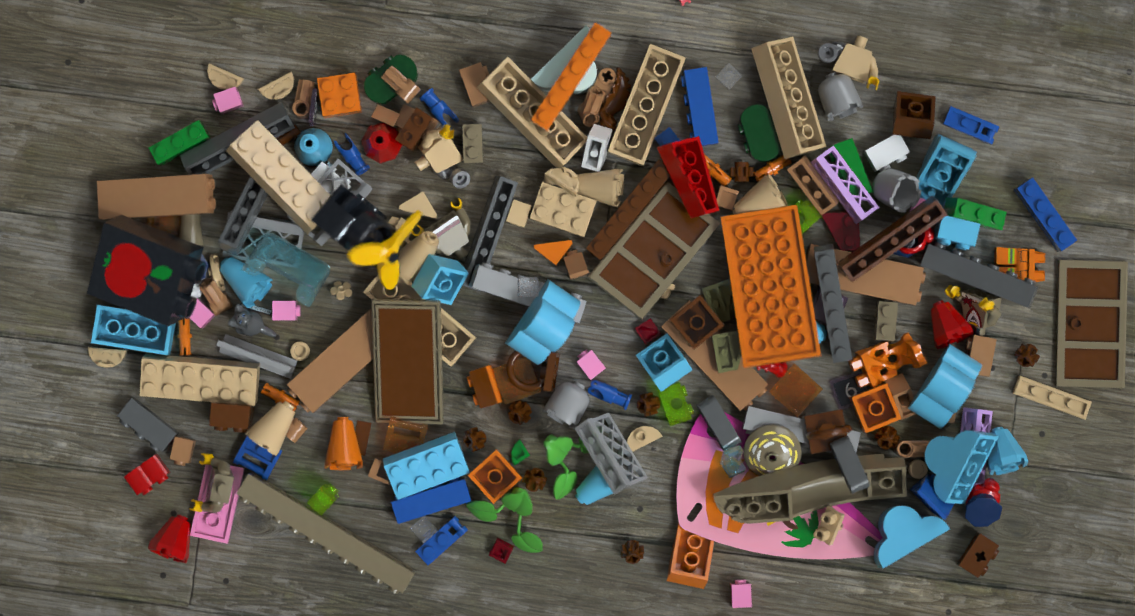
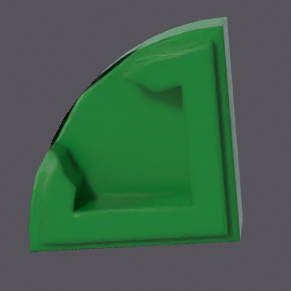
[511,439,530,465]

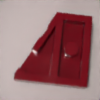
[821,212,860,251]

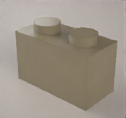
[462,124,484,165]
[873,301,898,341]

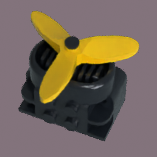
[311,184,422,290]

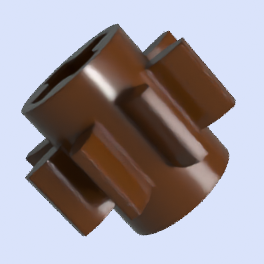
[730,162,753,182]
[1014,344,1040,367]
[637,392,661,417]
[508,400,532,425]
[874,426,900,449]
[463,427,486,452]
[522,468,547,492]
[621,540,644,564]

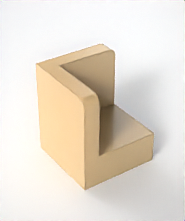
[506,200,532,228]

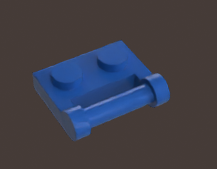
[233,436,283,481]

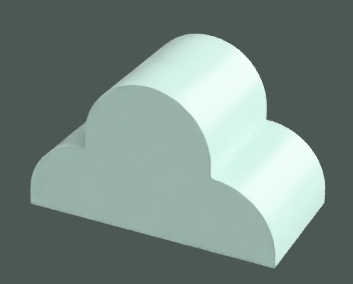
[531,25,597,95]

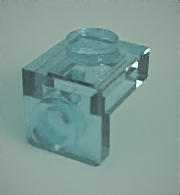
[720,445,746,478]

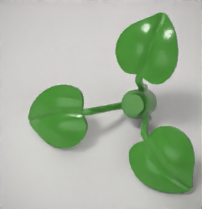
[544,427,598,500]
[466,487,543,553]

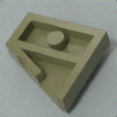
[702,279,734,322]
[712,331,742,373]

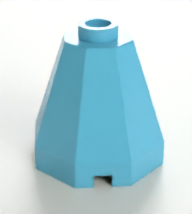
[988,427,1028,475]

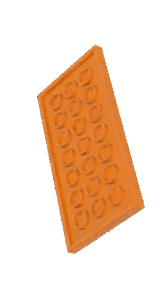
[721,205,821,368]

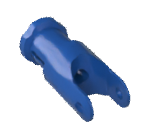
[419,88,459,126]
[333,133,370,176]
[588,380,632,410]

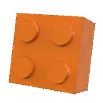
[317,73,362,118]
[849,383,902,433]
[468,449,522,504]

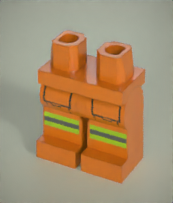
[994,247,1045,282]

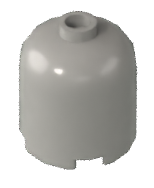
[818,72,863,121]
[872,168,921,213]
[542,381,590,430]

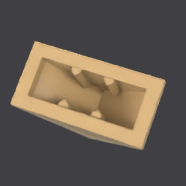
[399,192,438,219]

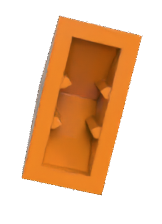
[534,240,572,265]

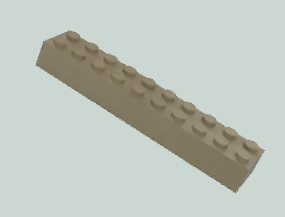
[236,472,416,594]

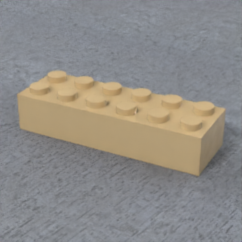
[751,37,826,159]
[607,44,686,167]
[477,57,588,168]
[227,120,331,235]
[363,272,477,367]
[140,353,260,406]

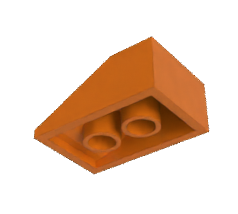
[467,365,503,409]
[666,521,714,589]

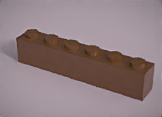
[586,159,670,261]
[837,196,947,282]

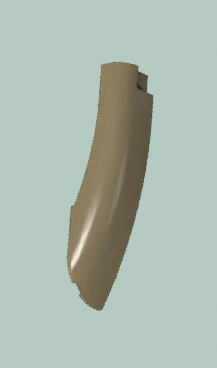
[714,454,907,524]

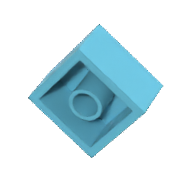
[933,216,980,250]
[411,254,469,305]
[636,334,693,392]

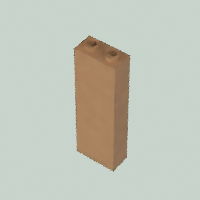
[97,174,216,220]
[806,244,926,306]
[661,300,768,411]
[287,309,373,413]

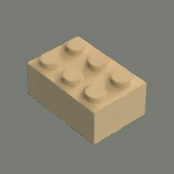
[530,182,597,238]

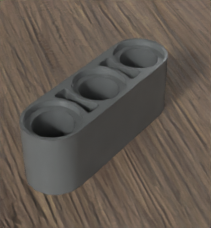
[696,395,741,452]
[829,435,870,494]

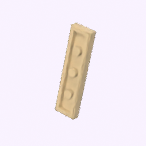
[1012,375,1092,420]

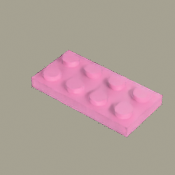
[190,465,245,544]

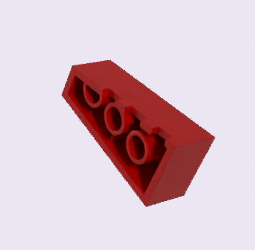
[657,136,720,218]

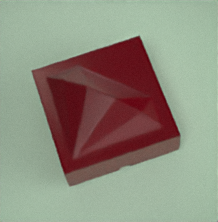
[635,318,661,344]
[489,537,514,564]

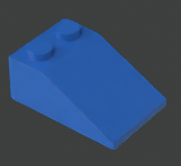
[910,474,955,520]

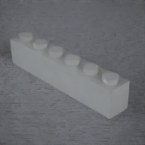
[469,262,587,323]
[742,406,861,453]

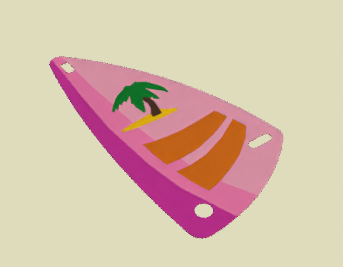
[676,412,882,559]

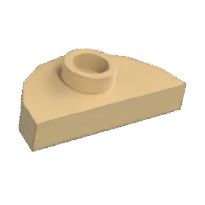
[207,64,245,90]
[258,72,294,100]
[544,167,579,197]
[208,253,226,291]
[88,347,127,368]
[627,426,663,452]

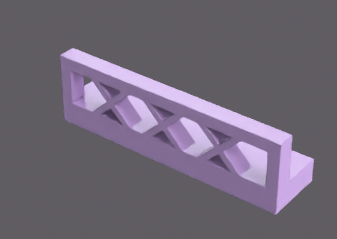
[810,146,879,224]
[960,407,993,486]

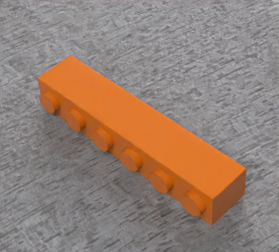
[531,22,612,132]

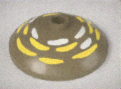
[743,424,801,476]

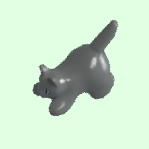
[228,304,277,337]

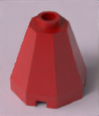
[361,122,403,164]
[931,300,973,350]
[148,514,191,564]

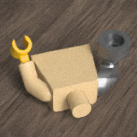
[818,35,879,90]
[414,124,470,189]

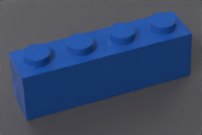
[680,67,719,147]
[1014,177,1077,252]
[391,477,472,524]

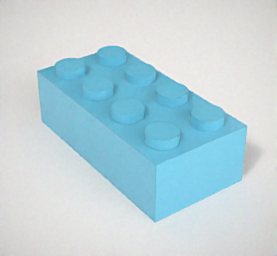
[91,305,176,355]
[383,432,470,500]

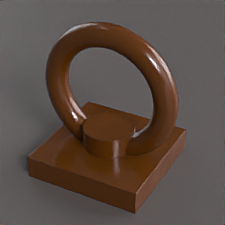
[506,350,560,392]
[804,409,852,454]

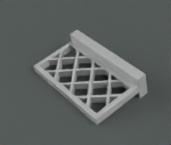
[287,159,373,247]
[222,210,304,270]
[216,334,298,379]
[575,413,648,494]

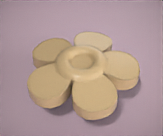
[330,281,352,300]

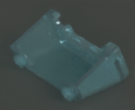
[241,233,330,307]

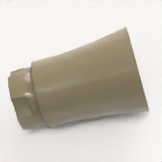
[179,214,204,247]

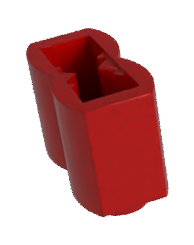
[124,454,170,496]

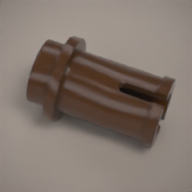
[276,125,301,146]

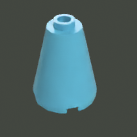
[294,128,333,166]
[220,257,273,308]
[575,465,628,505]

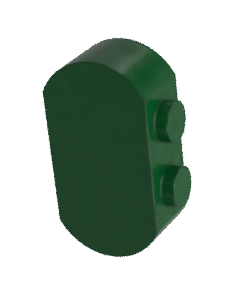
[364,55,418,105]
[737,104,781,162]

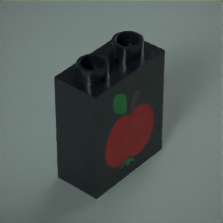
[87,215,206,327]

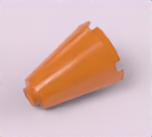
[324,417,363,470]

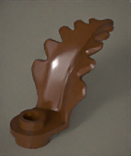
[599,67,631,131]

